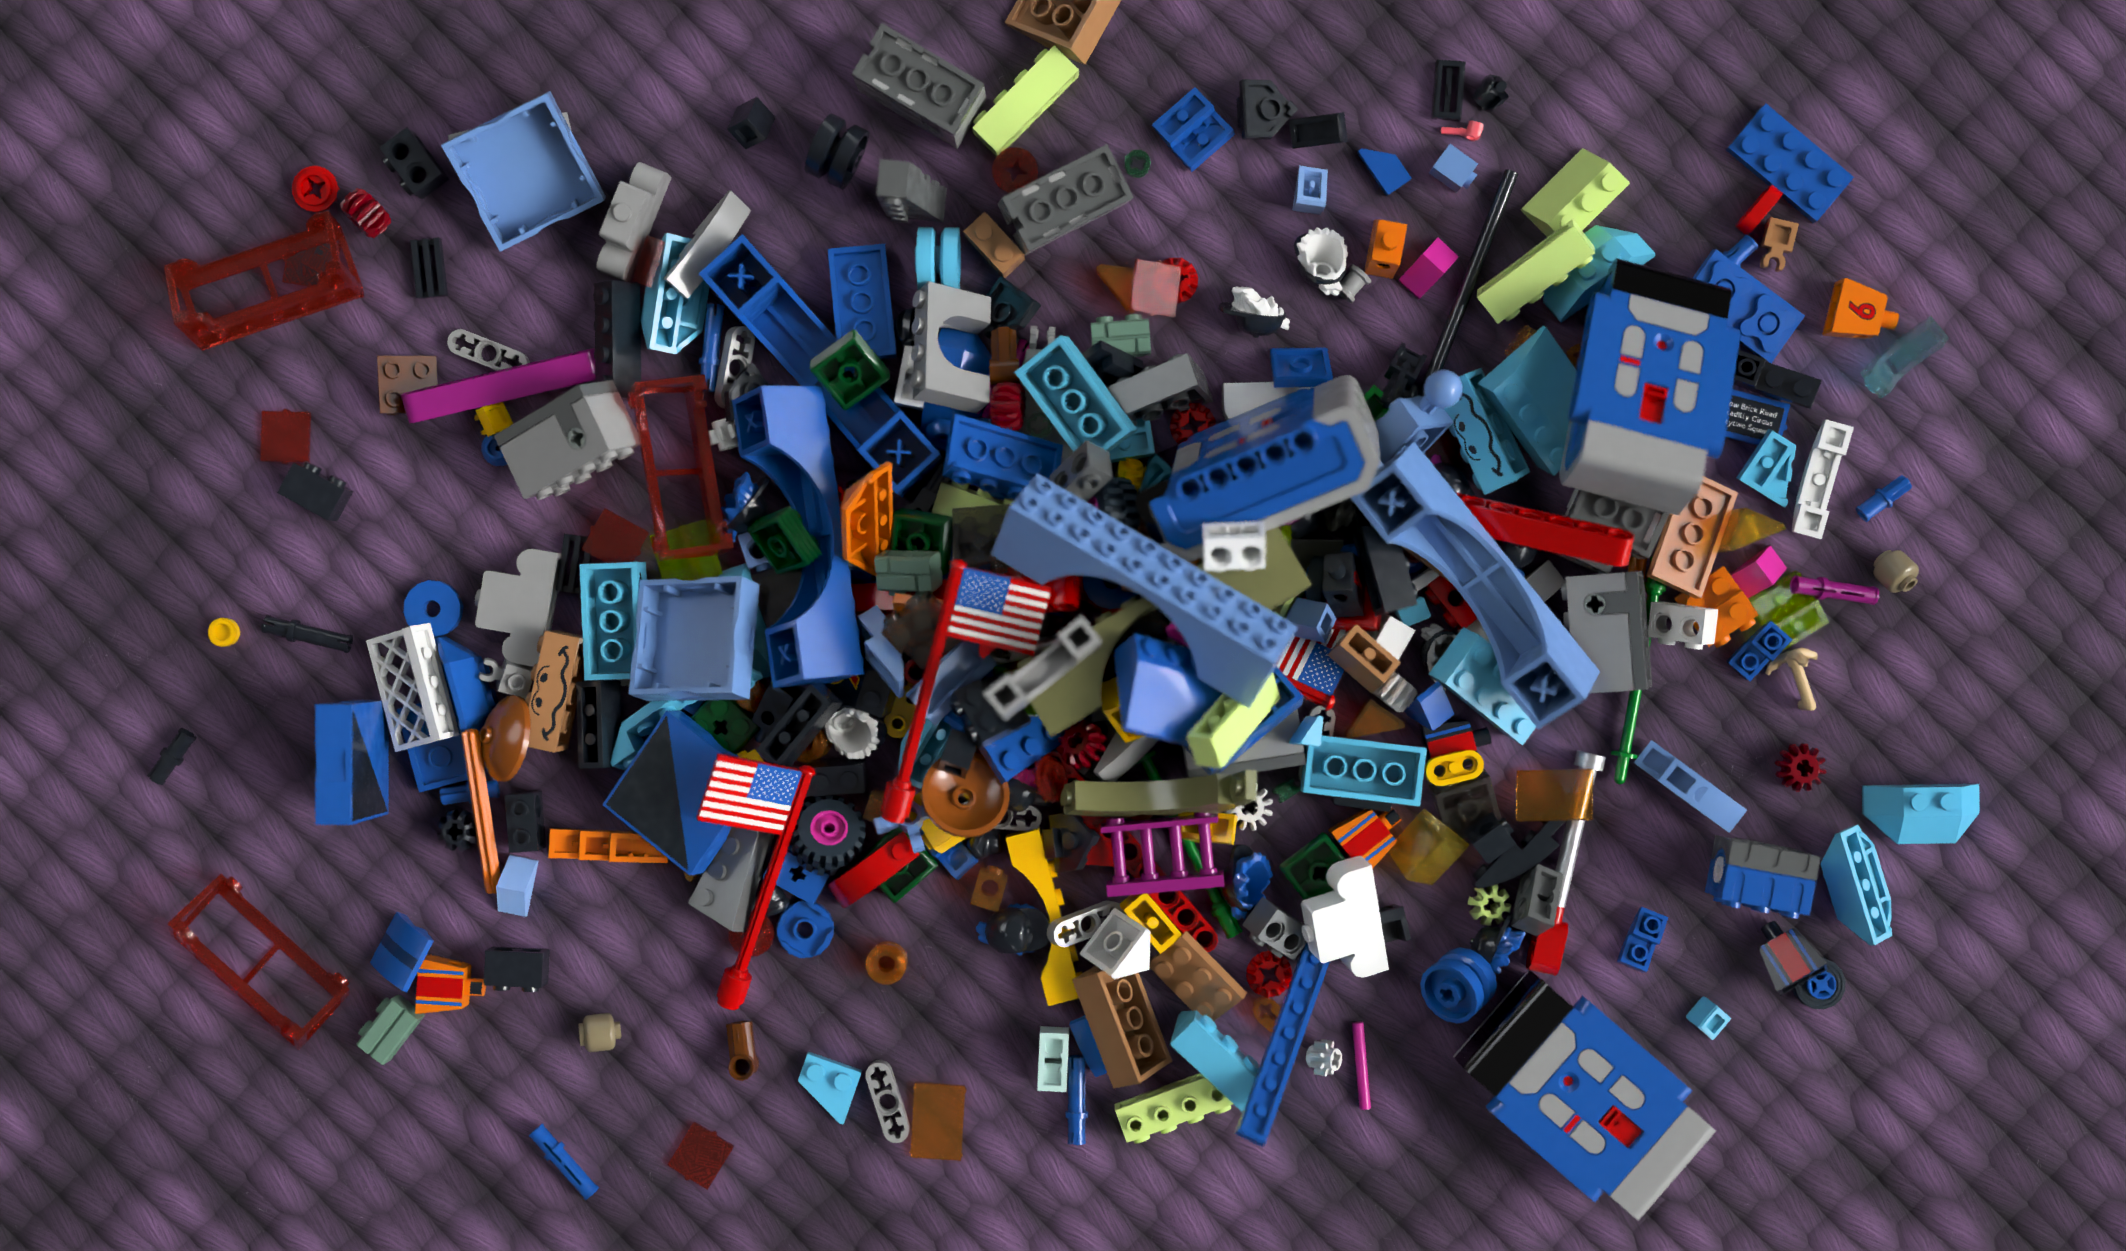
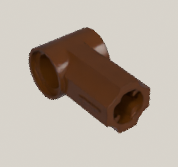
[990,327,1020,385]
[726,1021,759,1081]

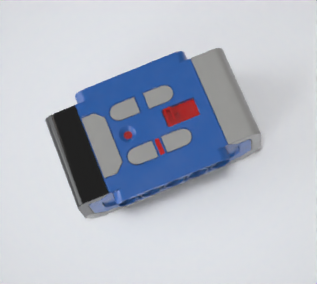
[1559,258,1741,515]
[1135,375,1380,562]
[1453,970,1716,1220]

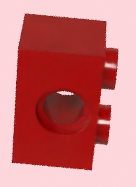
[1424,575,1478,630]

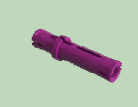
[1790,575,1879,605]

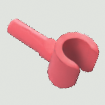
[1441,120,1483,141]

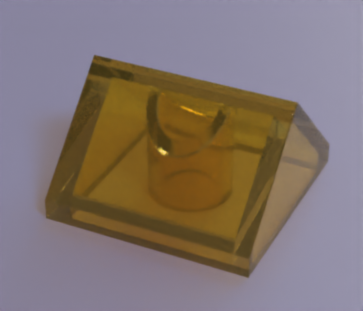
[1717,508,1786,553]
[1388,809,1469,885]

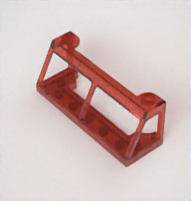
[164,211,365,351]
[627,374,734,561]
[167,874,350,1050]

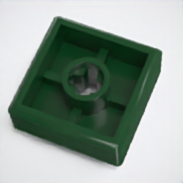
[809,329,890,410]
[747,507,822,575]
[890,508,954,576]
[691,700,760,755]
[858,828,938,903]
[1279,832,1346,900]

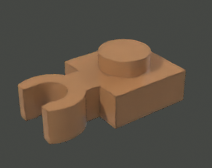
[1760,217,1799,272]

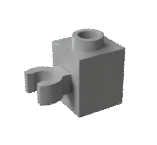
[479,658,533,699]

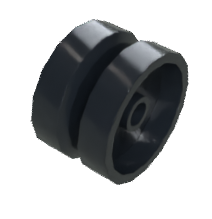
[804,113,869,190]

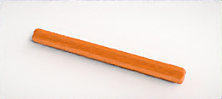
[461,729,501,894]

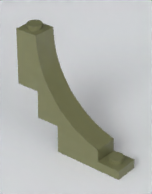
[1061,770,1257,818]

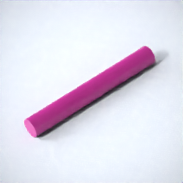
[1352,1021,1371,1110]

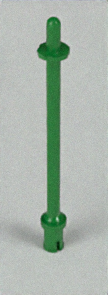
[1611,557,1667,785]
[1136,750,1243,939]

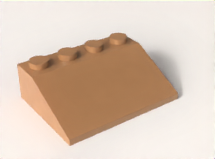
[1005,0,1121,65]

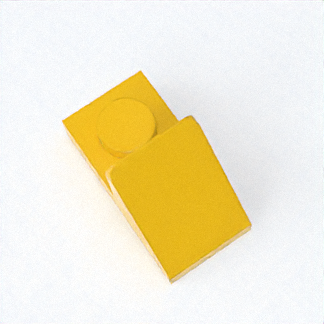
[1178,812,1238,845]

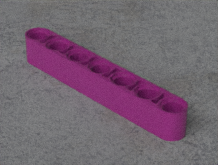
[401,348,595,423]

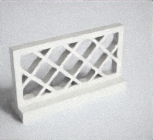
[366,623,460,752]

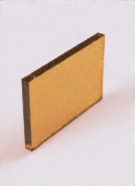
[1516,769,1593,822]
[909,1082,967,1161]

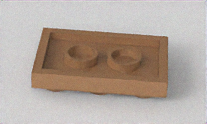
[1149,931,1247,1021]

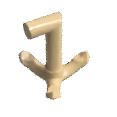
[1765,647,1818,711]

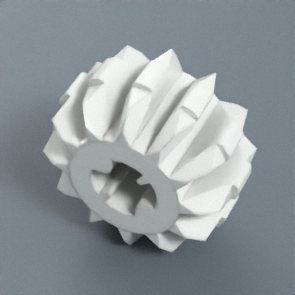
[1373,672,1417,712]
[1224,784,1273,831]

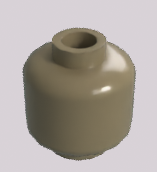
[1873,550,1919,593]
[578,1013,621,1052]

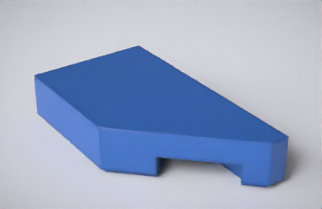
[1357,148,1412,196]

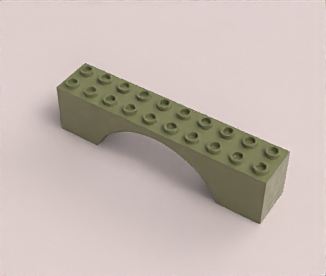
[1013,527,1312,737]

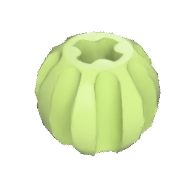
[1468,884,1511,926]

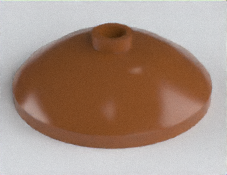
[479,695,530,782]
[921,753,1010,837]

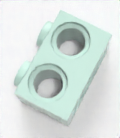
[1037,1026,1069,1092]

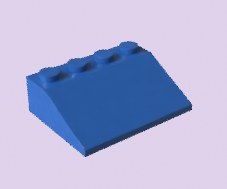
[1114,634,1223,747]

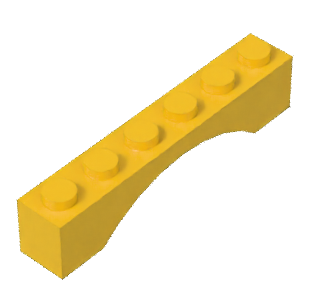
[1006,827,1082,1006]

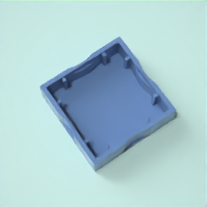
[441,91,606,252]
[628,576,759,701]

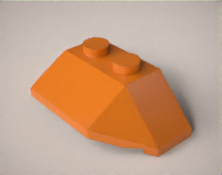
[841,462,893,576]

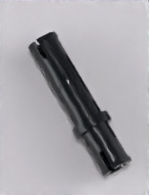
[261,615,353,653]

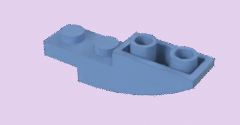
[1634,740,1747,833]

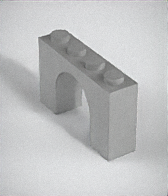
[910,281,991,413]
[984,616,1102,721]

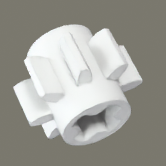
[707,418,738,451]
[1306,1039,1342,1076]

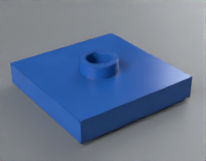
[1269,348,1333,388]

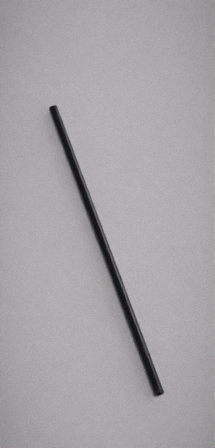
[1367,169,1519,525]

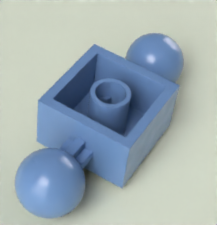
[1375,370,1463,468]

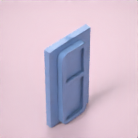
[906,640,997,726]

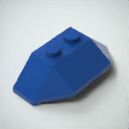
[920,327,992,434]
[434,637,498,746]

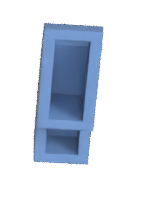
[857,605,904,698]

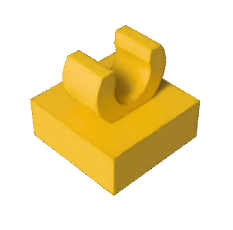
[474,402,513,437]

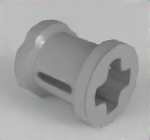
[1339,264,1371,303]

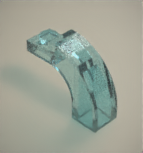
[1860,316,1949,399]

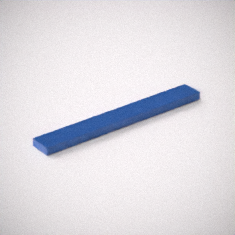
[1235,943,1330,1147]

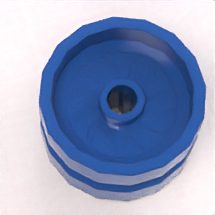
[1420,947,1497,1023]

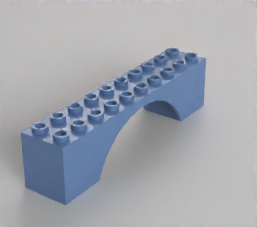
[1350,442,1600,729]
[991,473,1298,709]

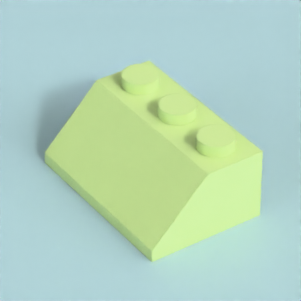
[1520,148,1630,237]

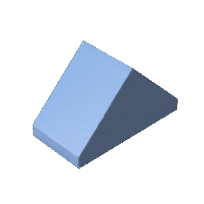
[1292,165,1328,215]
[496,855,539,917]

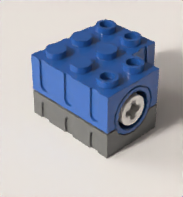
[1705,835,1820,919]

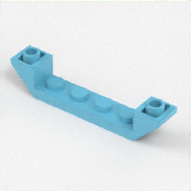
[610,669,763,771]

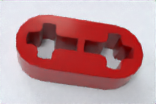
[1735,184,1783,235]

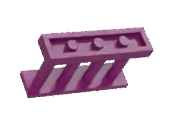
[1101,812,1225,897]

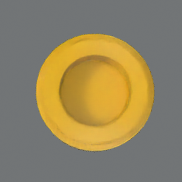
[208,618,240,647]

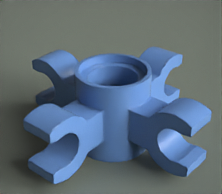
[873,801,929,853]

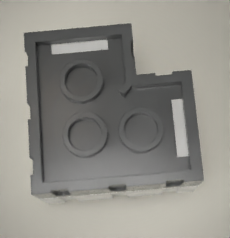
[1551,489,1670,574]

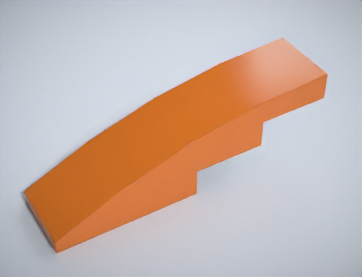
[548,828,668,863]

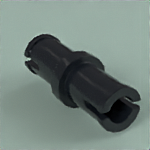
[147,728,197,785]

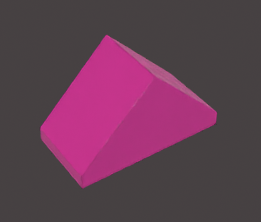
[1398,238,1459,299]
[1730,545,1787,598]

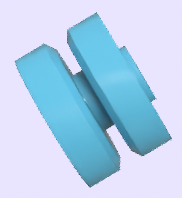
[915,227,961,290]

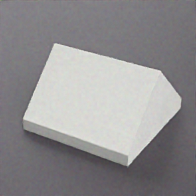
[1079,908,1150,979]

